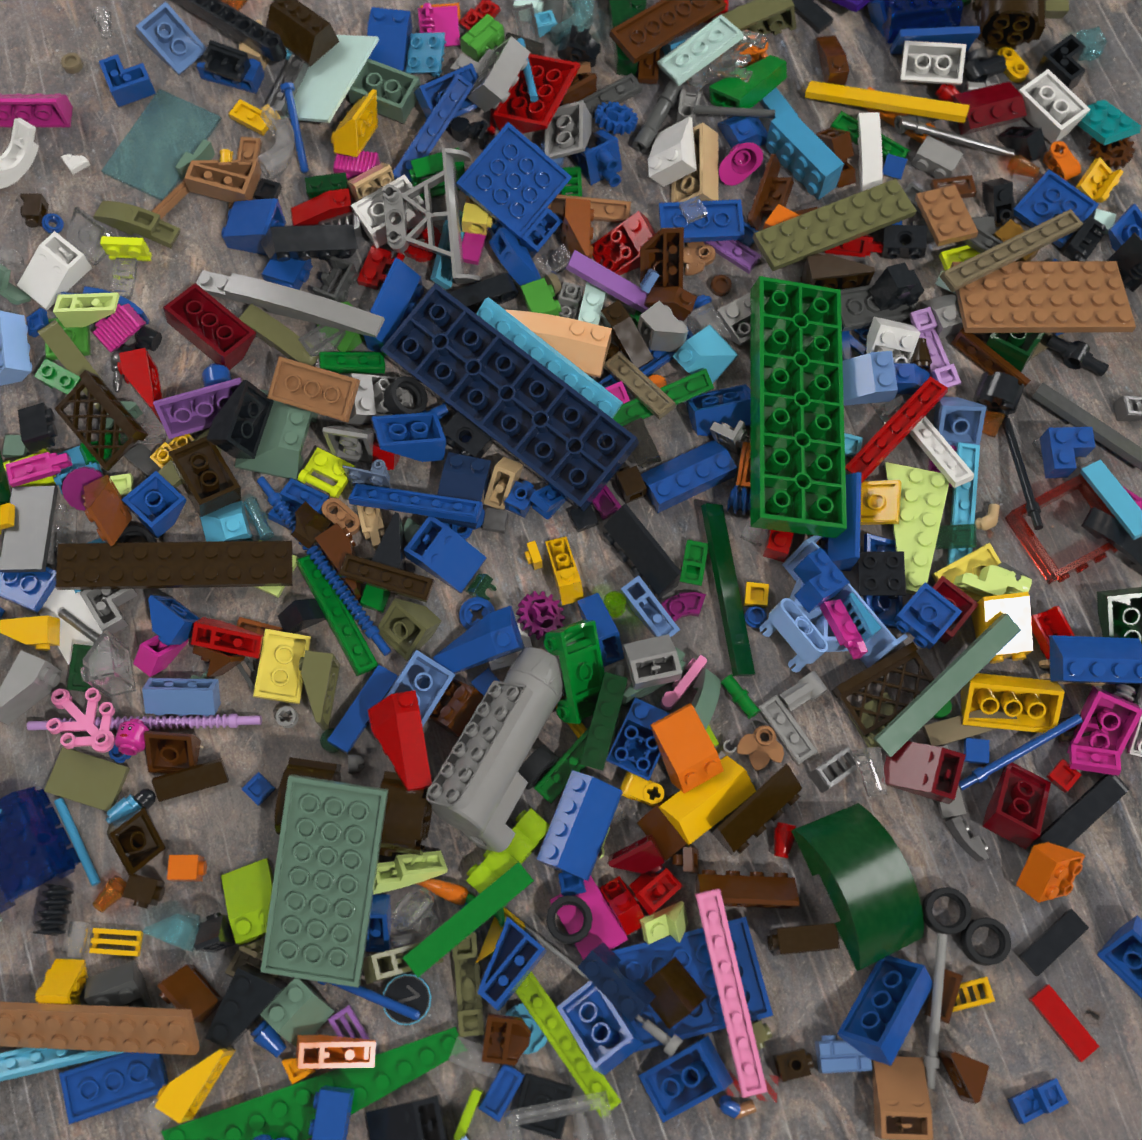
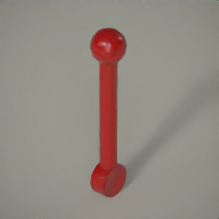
[488,108,496,136]

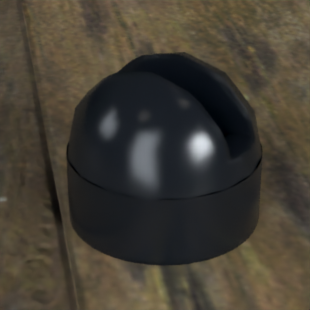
[134,788,156,809]

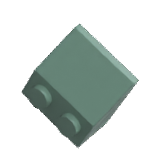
[260,978,336,1047]

